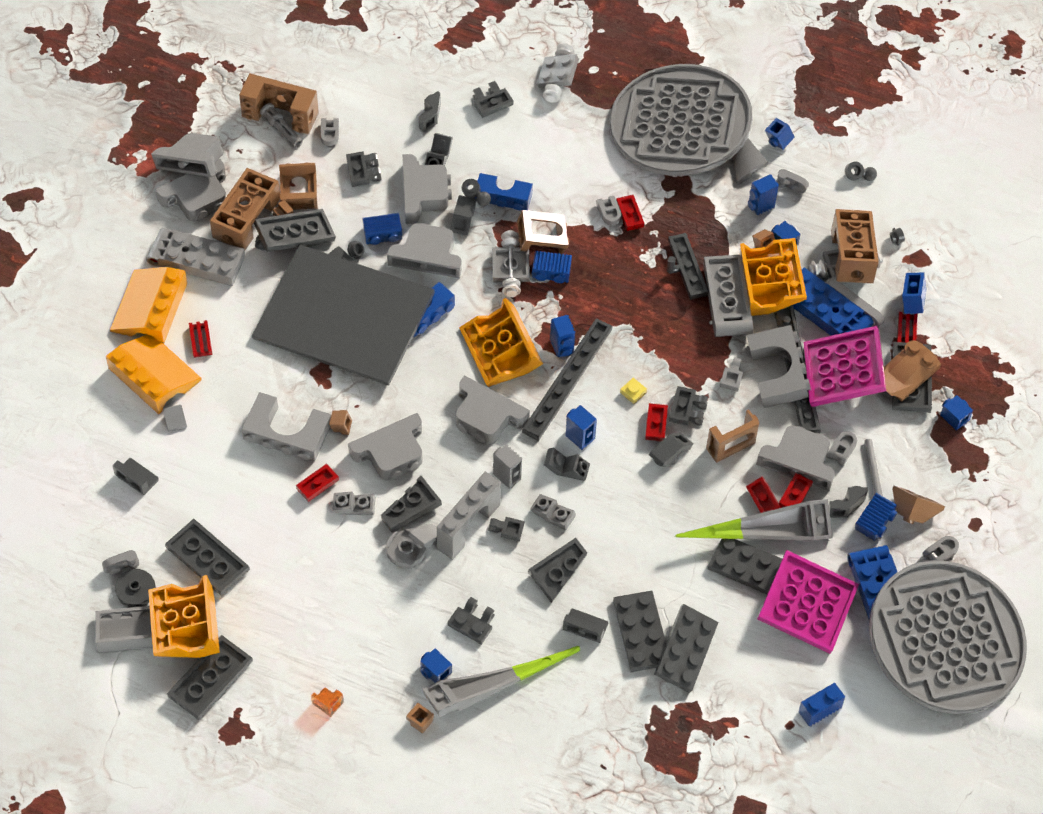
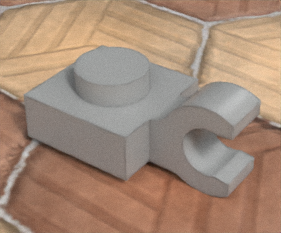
[720,358,743,392]

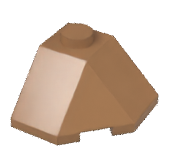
[892,485,945,524]

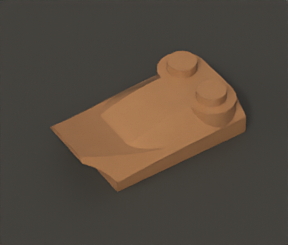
[884,340,941,402]

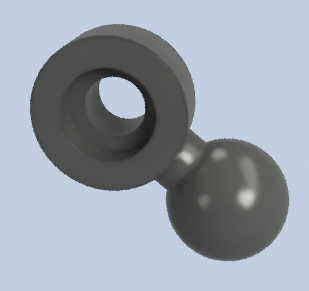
[845,161,877,181]
[461,179,491,206]

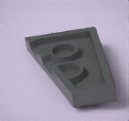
[381,476,442,533]
[528,538,587,603]

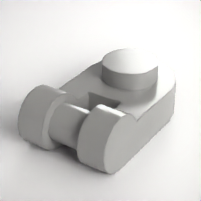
[321,118,339,146]
[776,169,809,193]
[596,196,621,225]
[826,431,857,466]
[922,536,959,561]
[102,550,139,575]

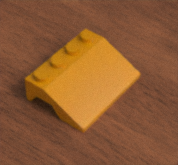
[740,238,807,316]
[110,267,187,344]
[459,298,543,387]
[106,335,202,414]
[148,575,220,658]

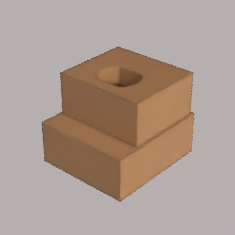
[273,200,294,216]
[752,229,775,248]
[329,410,352,435]
[406,703,434,734]

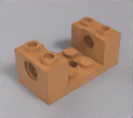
[239,73,319,134]
[210,168,280,251]
[831,209,879,283]

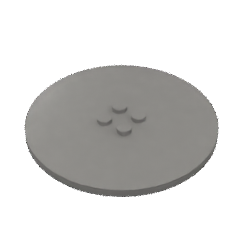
[610,64,753,176]
[869,560,1027,714]

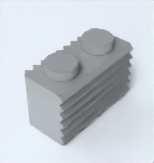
[493,445,522,488]

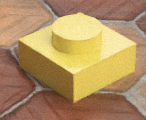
[620,377,647,404]

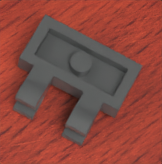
[473,81,514,118]
[346,151,382,187]
[669,386,708,425]
[447,597,495,645]

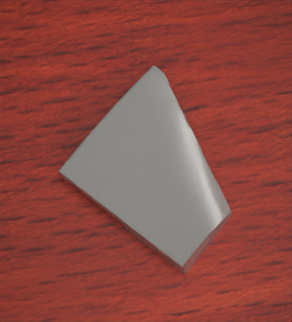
[732,138,768,184]

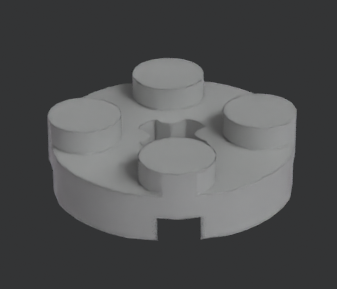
[386,529,426,569]

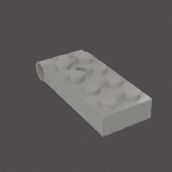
[146,228,245,286]
[703,254,753,337]

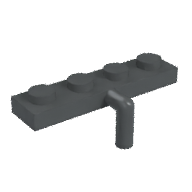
[667,233,708,300]

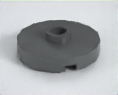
[115,569,156,607]

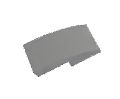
[332,491,376,515]
[530,494,576,530]
[408,524,437,548]

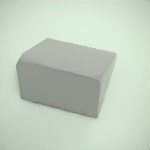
[163,404,187,432]

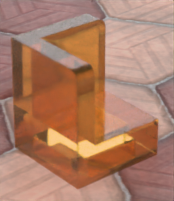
[311,688,344,717]

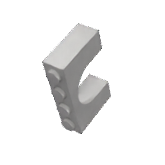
[747,325,811,408]
[242,392,331,462]
[437,471,501,560]

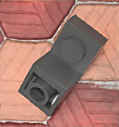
[419,91,441,132]
[425,133,453,166]
[450,195,477,236]
[649,432,694,467]
[544,447,590,481]
[829,486,868,518]

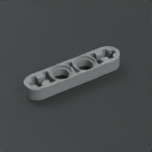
[825,278,885,328]

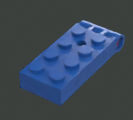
[793,267,874,336]
[847,545,897,619]

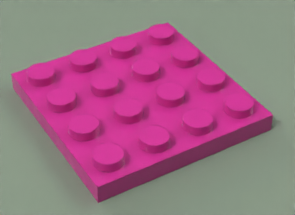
[803,326,886,407]
[757,550,859,654]

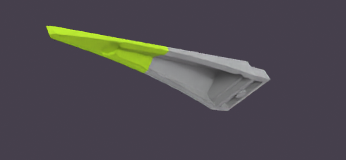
[675,499,833,541]
[422,646,580,717]

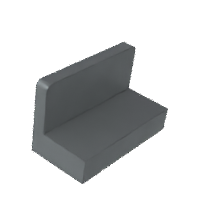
[112,458,159,495]
[563,608,608,643]

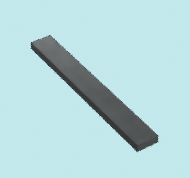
[774,305,821,433]
[522,318,613,441]

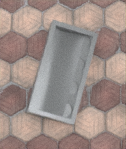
[95,606,153,653]

